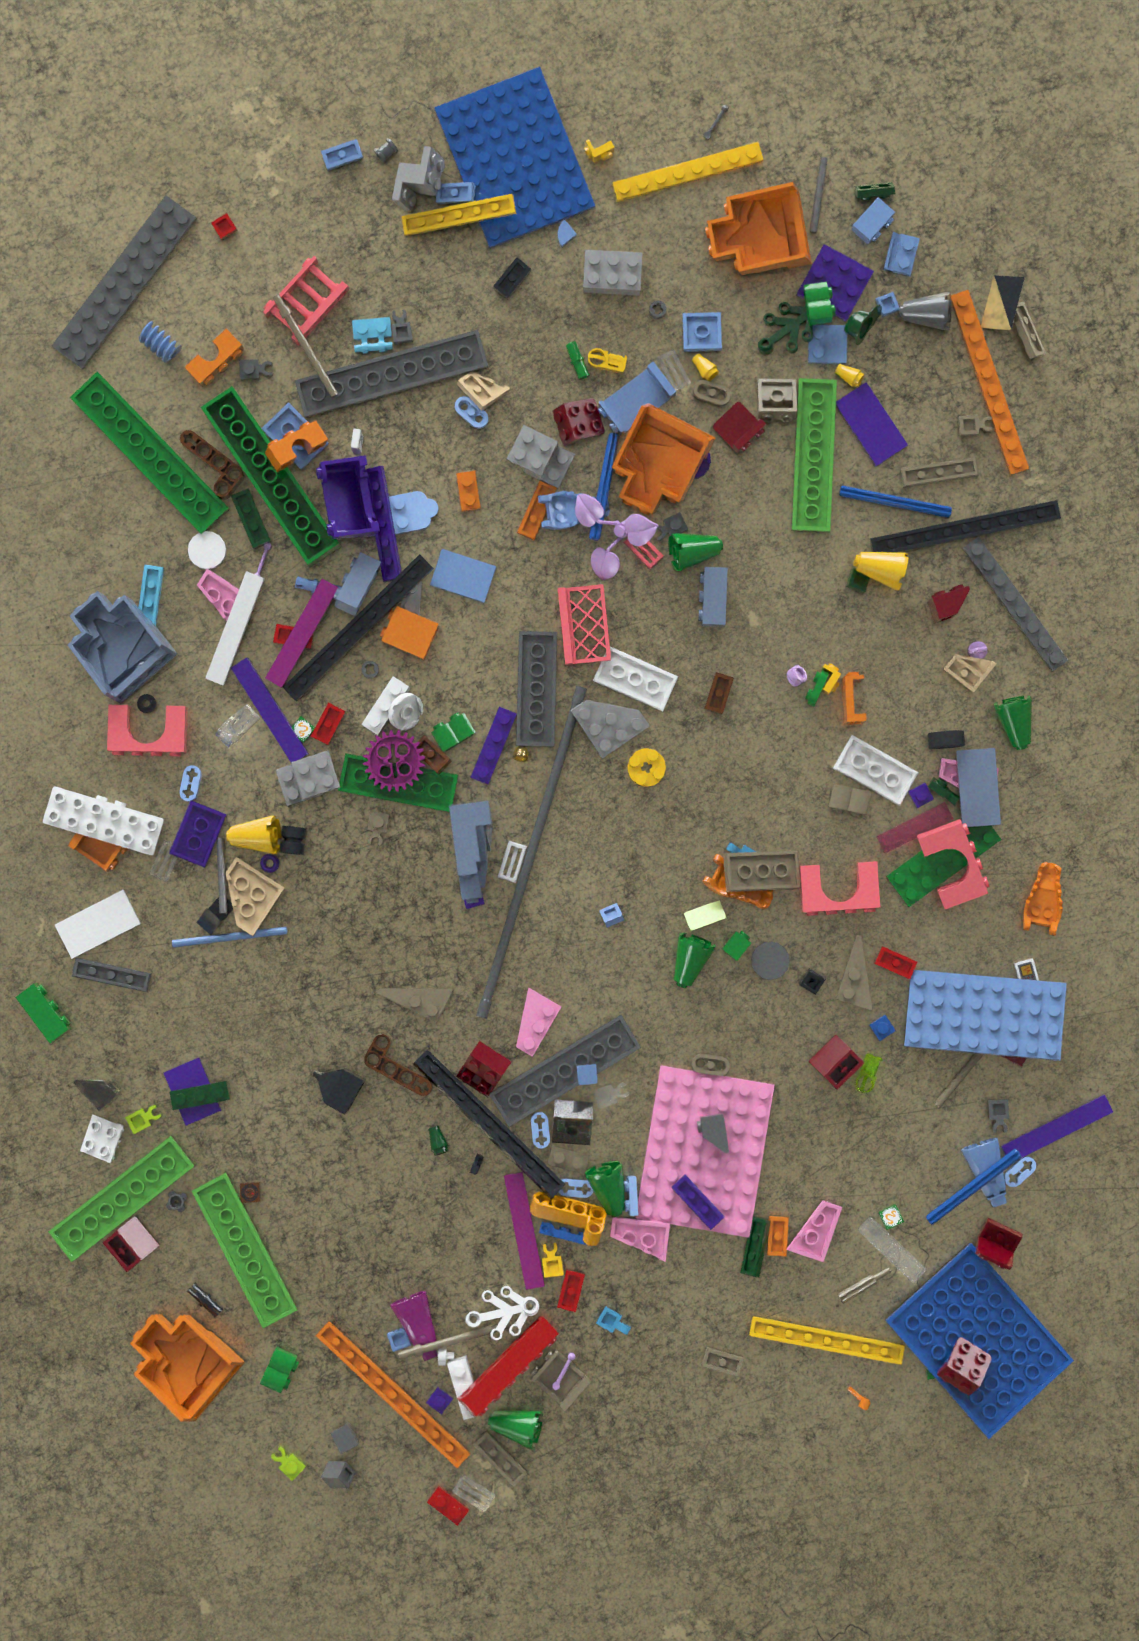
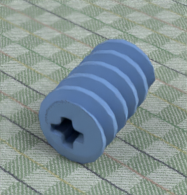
[139,321,182,363]

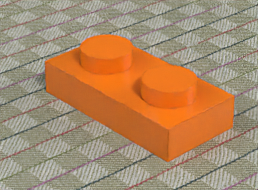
[456,471,481,512]
[767,1216,789,1256]

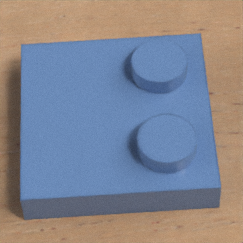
[682,312,722,352]
[808,325,847,364]

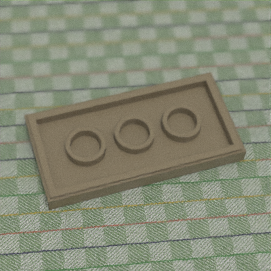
[723,850,801,892]

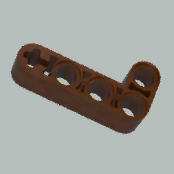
[180,430,244,500]
[364,1034,433,1096]

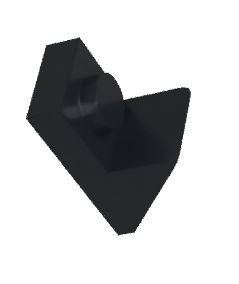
[197,897,233,935]

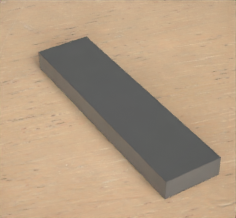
[72,958,152,992]

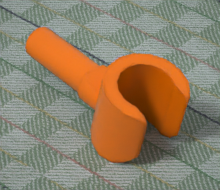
[848,1386,871,1411]

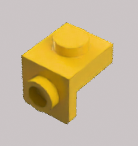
[584,140,614,162]
[822,663,841,695]

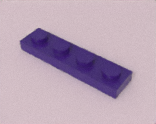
[471,707,517,785]

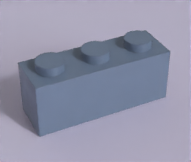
[333,552,381,616]
[698,567,728,627]

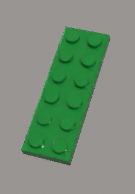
[338,753,458,812]
[886,826,1002,908]

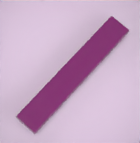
[265,579,338,688]
[504,1172,545,1290]

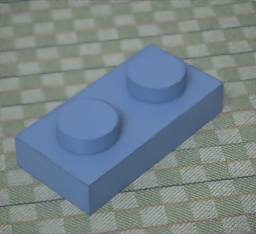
[321,139,363,171]
[436,182,475,205]

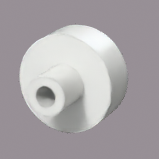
[438,1347,454,1366]

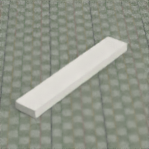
[206,571,265,685]

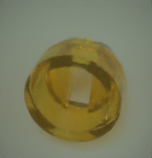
[513,746,529,762]

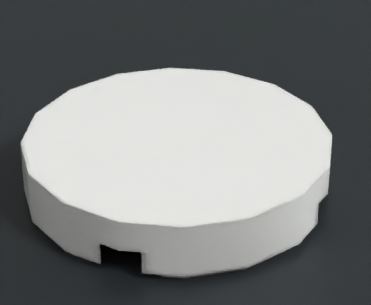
[188,531,227,570]
[389,693,423,731]

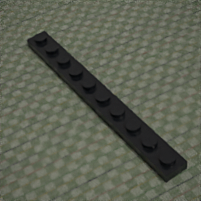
[870,500,1061,553]
[283,554,434,702]
[413,1049,565,1199]

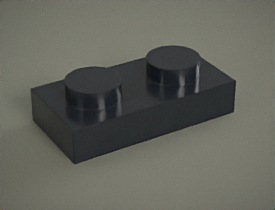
[493,257,532,299]

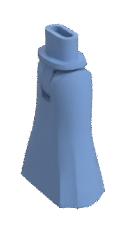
[961,1138,1007,1207]

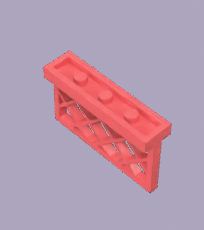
[558,584,611,666]

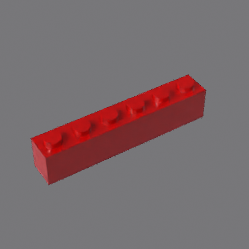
[457,1316,559,1417]

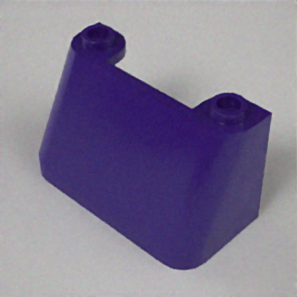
[316,455,380,539]

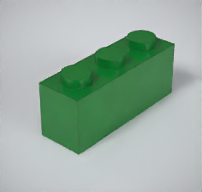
[15,983,71,1043]

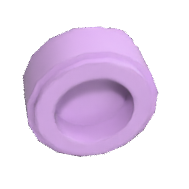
[968,641,987,659]
[787,665,807,687]

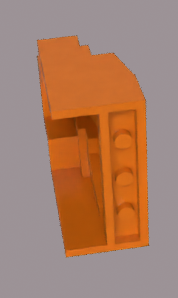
[705,182,812,275]
[612,403,716,515]
[130,1314,245,1422]

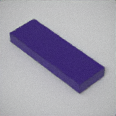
[671,1174,725,1230]

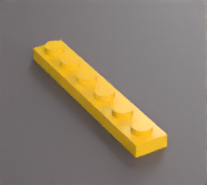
[401,194,516,236]

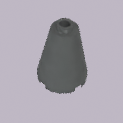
[899,292,951,331]

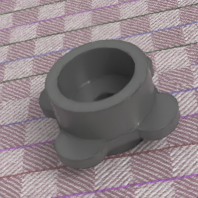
[166,1191,187,1212]

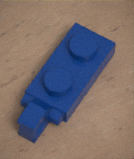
[539,1222,589,1246]

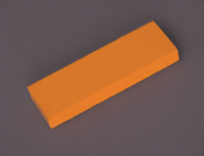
[517,481,557,541]

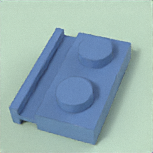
[883,232,920,276]

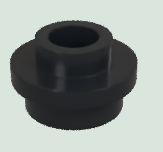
[137,694,157,713]

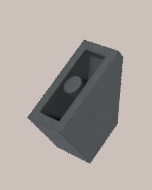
[697,1113,729,1153]

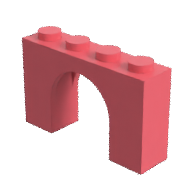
[107,705,188,757]
[917,819,990,909]
[799,861,880,916]

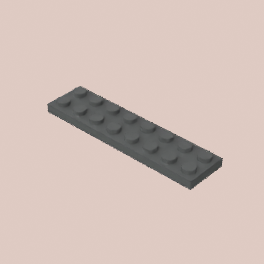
[489,1015,641,1127]

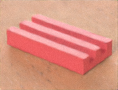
[624,538,664,570]

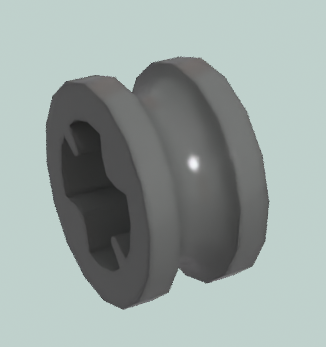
[649,300,667,319]
[362,661,379,679]

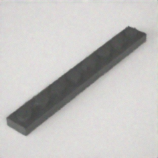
[962,537,1068,672]

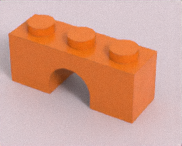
[185,328,244,387]
[265,420,328,472]

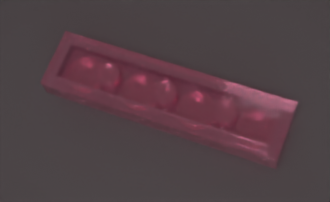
[876,802,954,853]

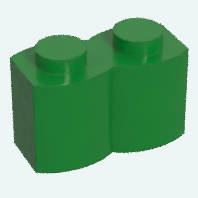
[803,282,836,325]
[431,712,476,753]
[260,1347,299,1393]

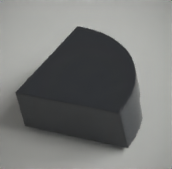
[470,1153,484,1175]

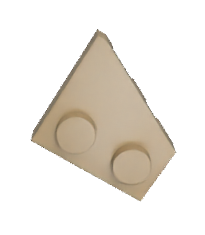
[457,371,510,411]
[943,654,997,693]

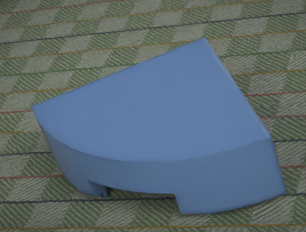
[558,219,577,247]

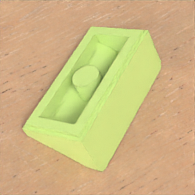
[684,900,727,931]

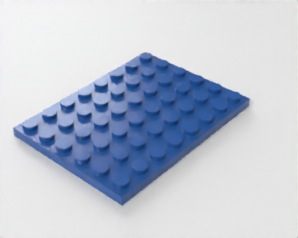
[434,67,595,249]
[885,1243,1074,1439]

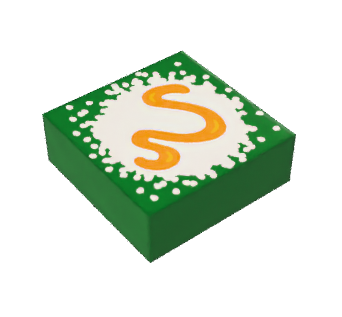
[292,716,315,743]
[878,1204,904,1230]

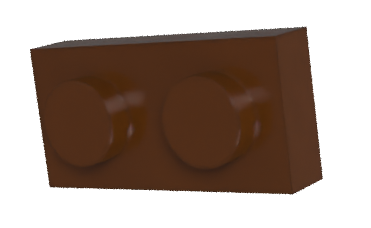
[704,672,734,714]
[417,735,452,775]

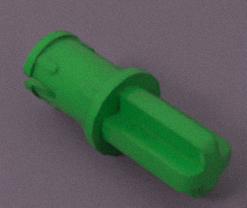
[566,341,590,380]

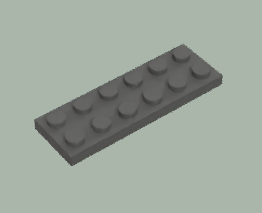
[516,631,557,747]

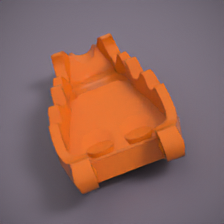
[702,854,773,909]
[1023,862,1063,936]

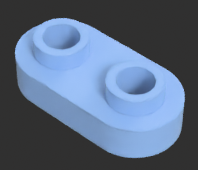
[455,396,488,429]

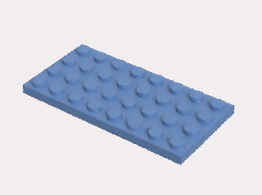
[904,970,1067,1061]

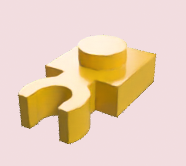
[542,1243,564,1278]

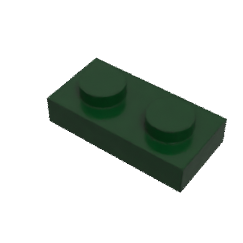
[855,182,895,200]

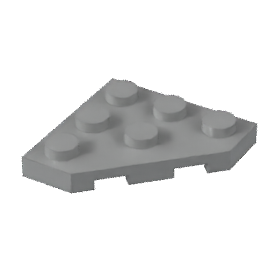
[570,700,650,758]

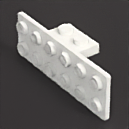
[43,786,164,855]

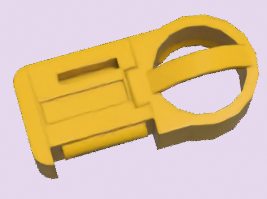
[588,348,627,374]

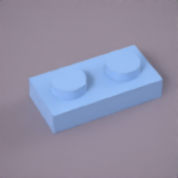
[624,1175,638,1216]

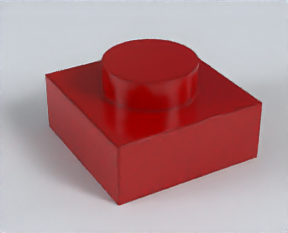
[211,213,238,240]

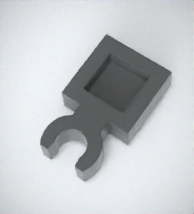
[391,309,413,345]
[239,359,273,380]
[657,512,688,541]
[988,1099,1009,1133]

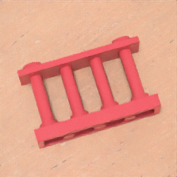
[263,256,349,346]

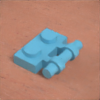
[352,317,393,354]

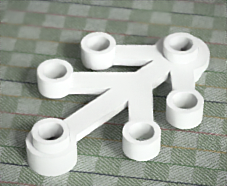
[465,1286,539,1341]

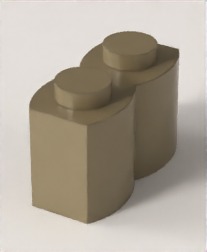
[828,784,872,818]

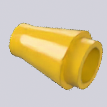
[692,353,719,381]
[835,364,865,388]

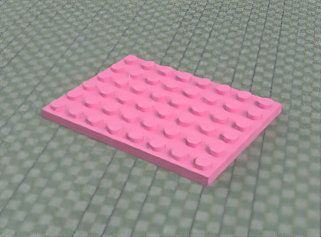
[635,1065,775,1237]

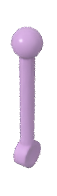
[255,543,272,577]
[552,1353,575,1390]

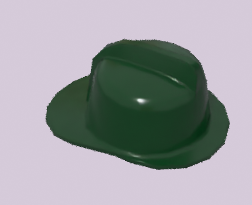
[844,305,882,345]

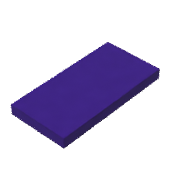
[836,382,908,466]

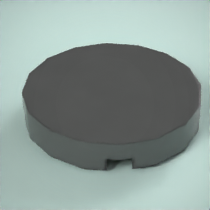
[751,942,790,980]

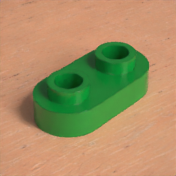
[805,669,829,707]

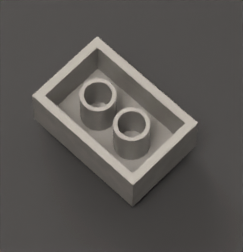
[583,250,642,296]

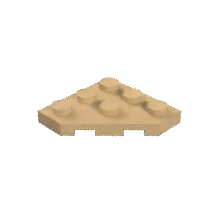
[226,857,285,936]

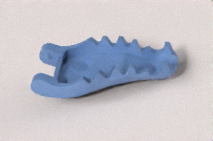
[538,491,610,530]

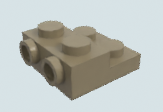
[757,379,797,423]

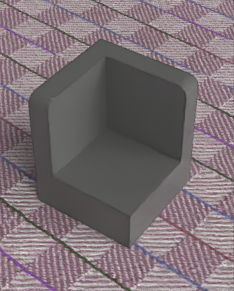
[331,1422,359,1454]
[321,1461,356,1489]

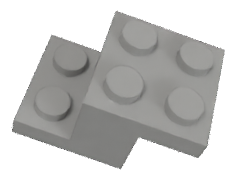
[392,146,445,212]
[507,425,575,489]
[276,751,341,806]

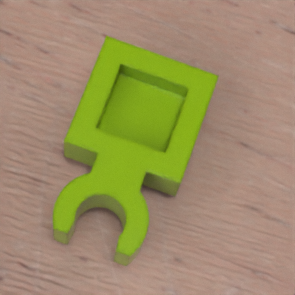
[125,1105,162,1134]
[271,1446,306,1481]

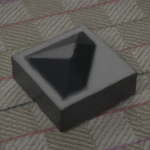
[799,968,826,995]

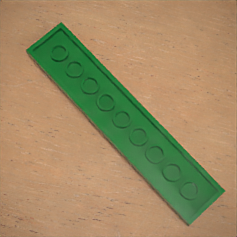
[70,371,229,534]

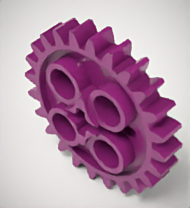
[363,730,426,792]

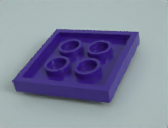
[796,244,874,322]

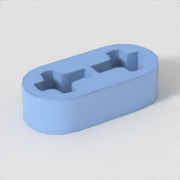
[180,765,202,802]
[531,1112,550,1149]
[1004,1156,1036,1187]
[559,1178,593,1198]

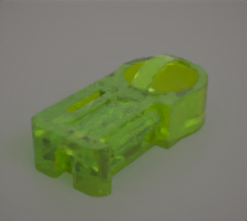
[854,1053,882,1094]

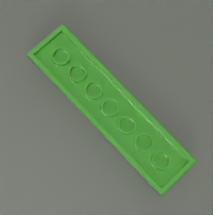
[792,378,837,532]
[48,1136,195,1262]
[192,1172,298,1328]

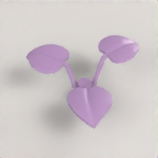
[575,494,658,581]

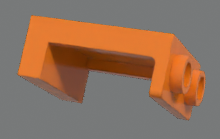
[380,606,439,661]
[841,672,866,725]
[68,833,128,872]

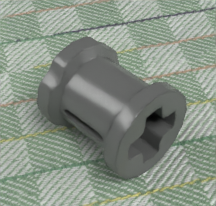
[374,138,399,163]

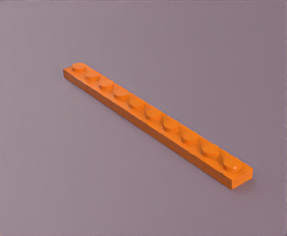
[949,290,1029,476]
[316,1321,471,1468]

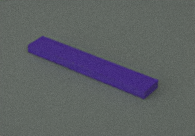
[366,466,402,582]
[231,657,309,764]
[1001,1095,1113,1158]

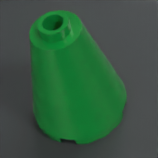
[668,533,723,571]
[993,696,1032,750]
[674,933,716,988]
[585,1161,625,1217]
[488,1410,543,1450]

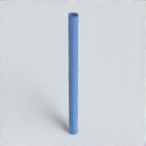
[172,926,287,948]

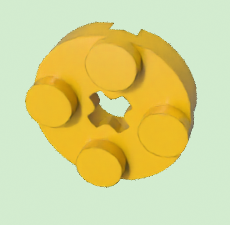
[627,748,666,787]

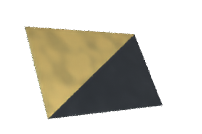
[981,275,1025,330]

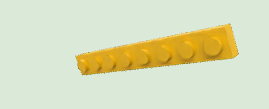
[612,142,763,202]
[749,1316,905,1365]

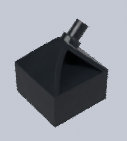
[313,1068,366,1115]

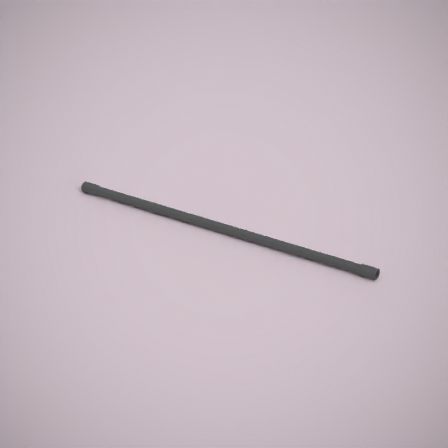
[476,686,587,1019]

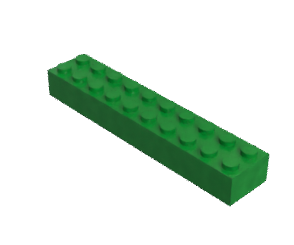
[201,386,341,568]

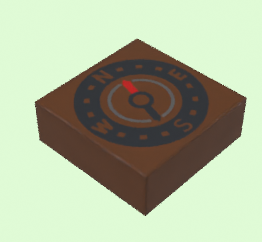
[240,1182,261,1203]

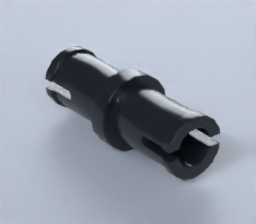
[187,1282,223,1318]

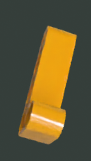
[530,1192,606,1246]

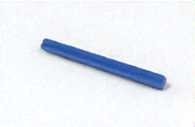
[589,433,620,541]
[839,486,952,518]
[926,1149,1021,1225]

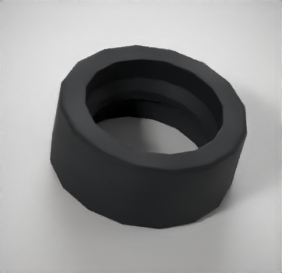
[928,730,965,749]

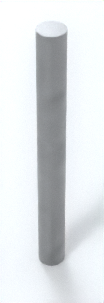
[809,157,828,234]
[217,838,227,914]

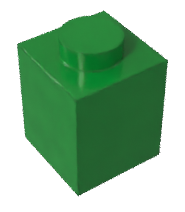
[722,931,751,961]

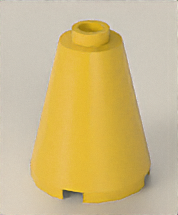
[853,552,908,591]
[226,815,282,854]

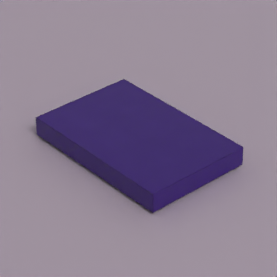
[169,800,227,868]
[164,1057,222,1126]

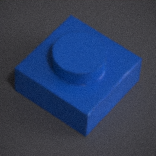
[869,1015,896,1041]

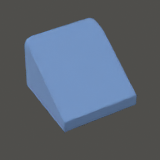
[577,1064,598,1085]

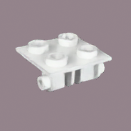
[80,1114,125,1163]

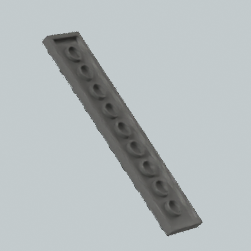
[52,195,197,369]
[295,330,488,418]

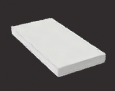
[593,647,678,712]
[833,735,919,806]
[55,890,141,959]

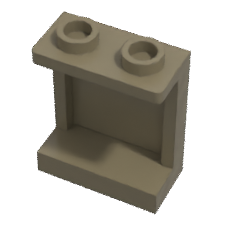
[530,1349,591,1411]

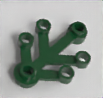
[758,302,813,355]

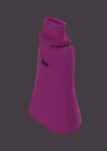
[390,1291,438,1361]

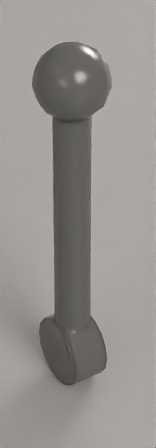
[704,105,729,140]

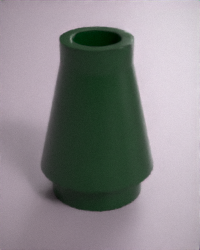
[428,1126,449,1156]

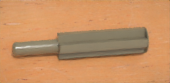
[838,1267,892,1304]

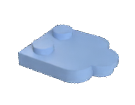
[389,491,438,535]

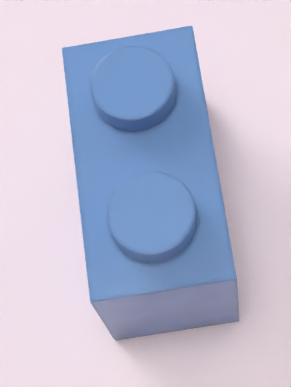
[851,197,895,244]

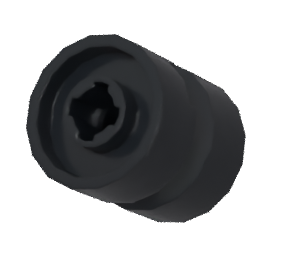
[279,826,307,855]

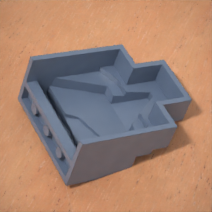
[68,591,177,704]
[449,801,493,904]

